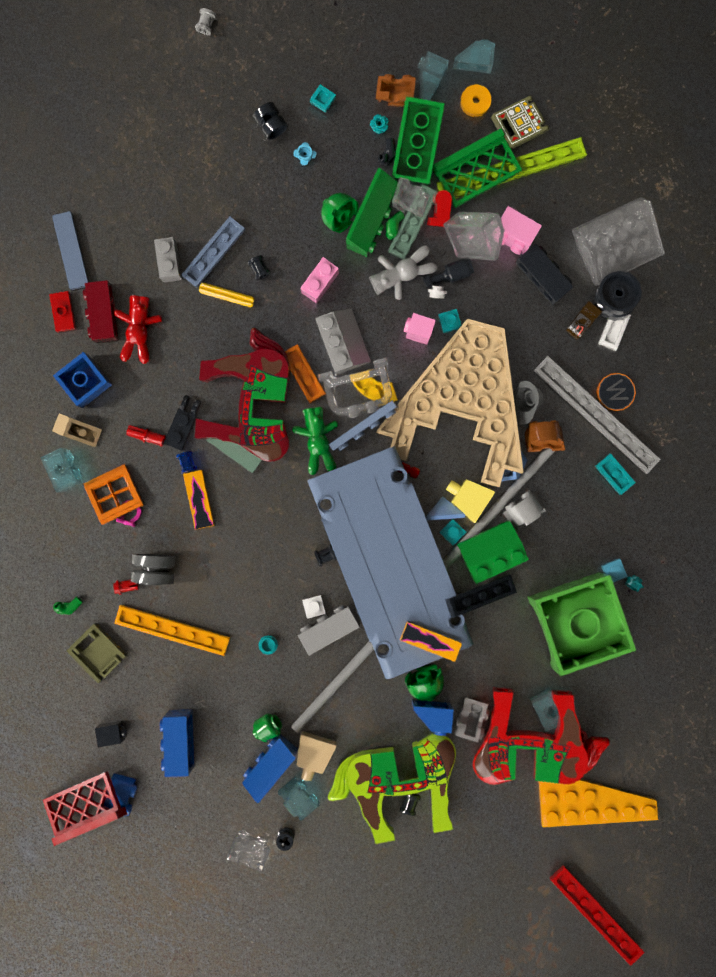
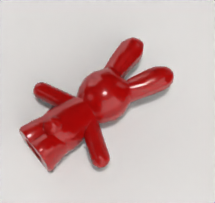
[114,295,162,364]

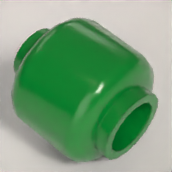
[252,713,282,743]

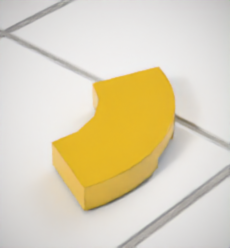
[350,370,398,403]

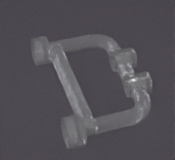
[318,357,392,418]

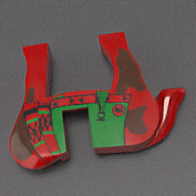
[473,687,610,785]

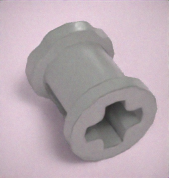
[195,8,217,35]

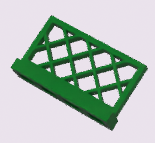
[433,128,522,208]

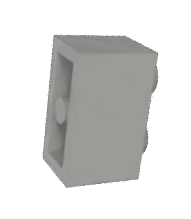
[154,237,182,283]

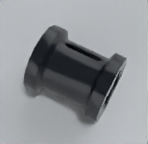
[247,255,271,280]
[314,544,337,567]
[399,793,421,816]
[276,827,294,851]

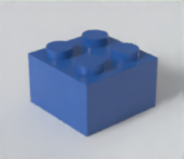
[53,352,112,408]

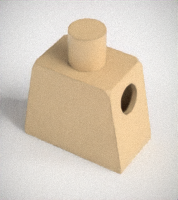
[297,731,337,781]

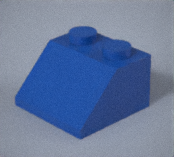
[412,699,453,736]

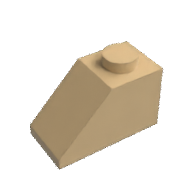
[52,413,102,447]

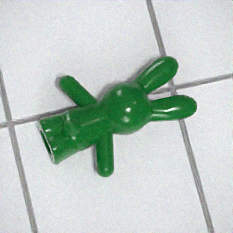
[292,407,338,475]

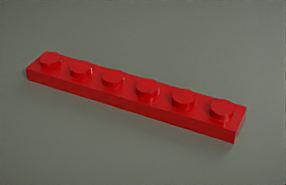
[550,865,645,966]

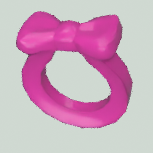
[116,500,142,527]

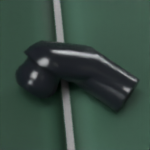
[378,138,396,165]

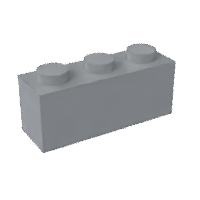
[298,605,360,656]

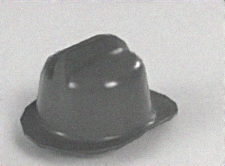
[514,380,544,426]

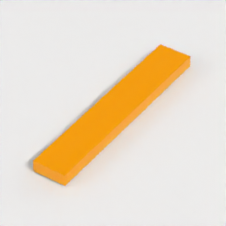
[114,605,230,656]

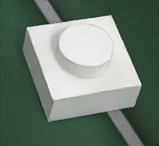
[302,595,326,619]

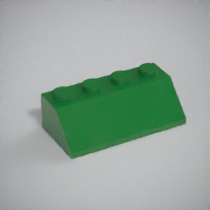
[346,168,400,257]

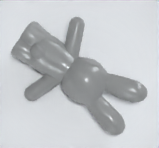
[369,245,437,300]

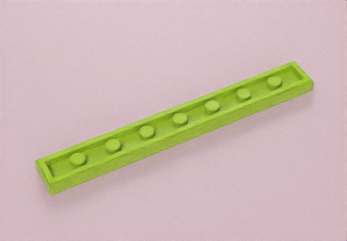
[436,137,587,198]

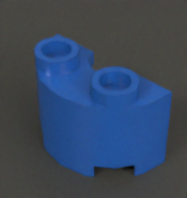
[103,773,137,817]

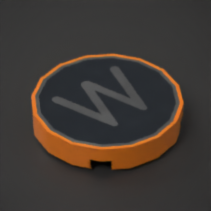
[596,373,636,411]

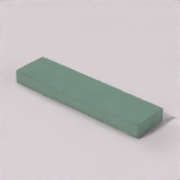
[388,184,437,260]

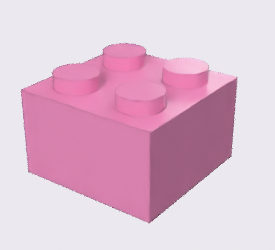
[492,206,542,255]

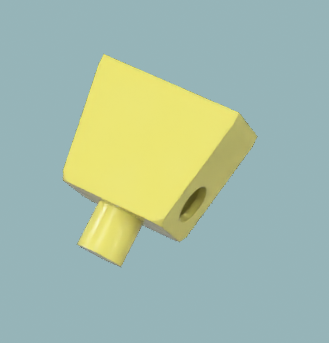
[446,479,495,523]

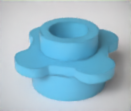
[294,142,316,166]

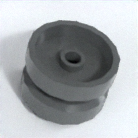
[131,554,175,585]

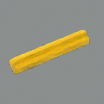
[199,282,255,308]

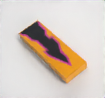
[183,470,215,530]
[400,621,462,662]

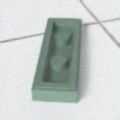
[206,439,262,473]

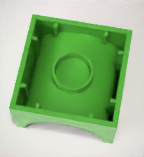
[528,572,636,676]

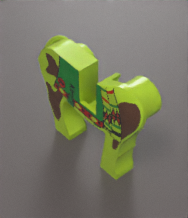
[328,734,456,844]

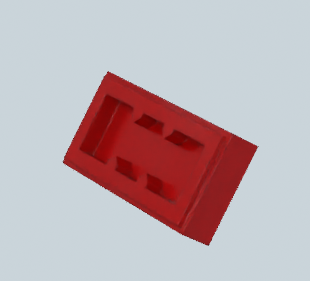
[49,291,76,333]

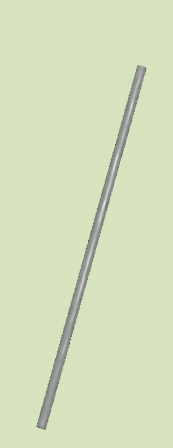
[291,448,555,733]

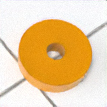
[460,84,491,117]

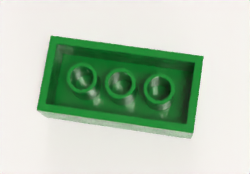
[392,96,445,185]

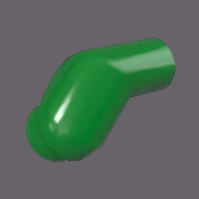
[385,211,405,240]
[53,596,83,615]

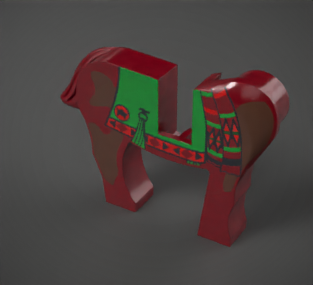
[195,328,290,462]

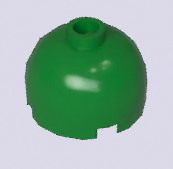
[321,193,359,233]
[405,664,444,701]

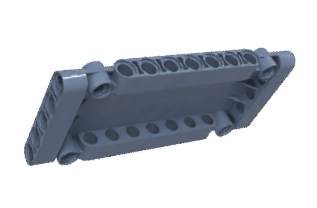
[307,446,474,679]

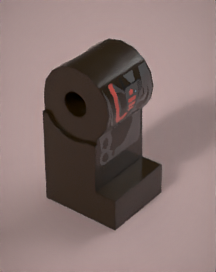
[565,301,602,340]

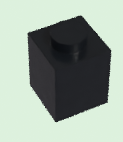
[95,721,127,748]

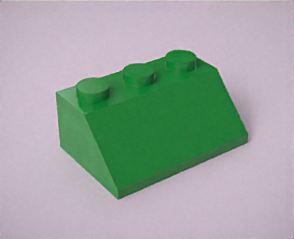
[457,520,529,584]

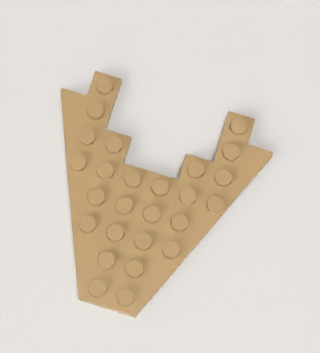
[376,319,523,487]

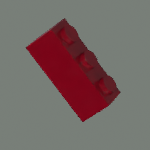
[83,280,119,343]

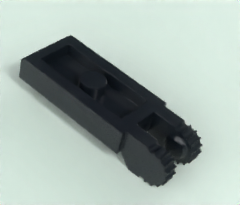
[164,395,201,451]

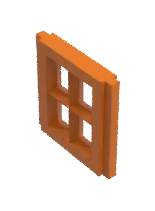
[84,464,144,525]

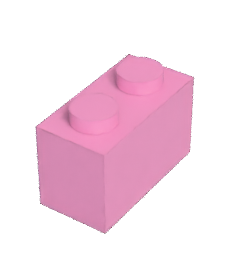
[300,257,339,304]
[404,313,436,345]

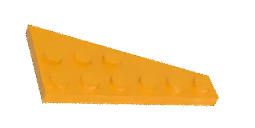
[539,779,658,827]

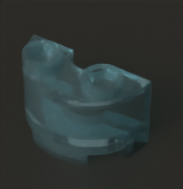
[278,776,320,821]

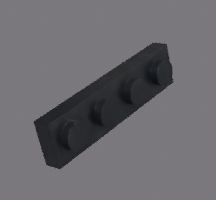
[445,574,517,618]

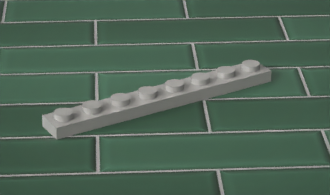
[534,356,661,474]

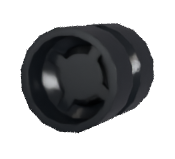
[253,102,288,140]

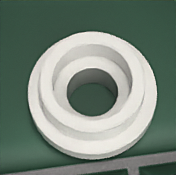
[428,286,447,299]

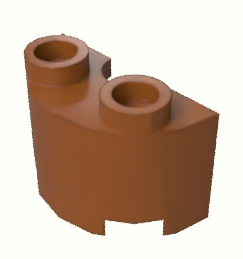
[376,74,416,107]
[524,420,565,452]

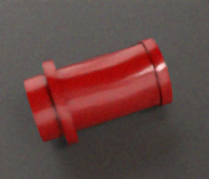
[113,579,139,595]

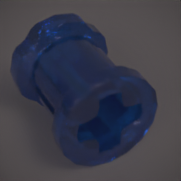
[176,451,198,474]

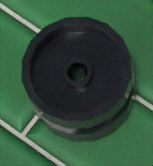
[594,271,642,321]

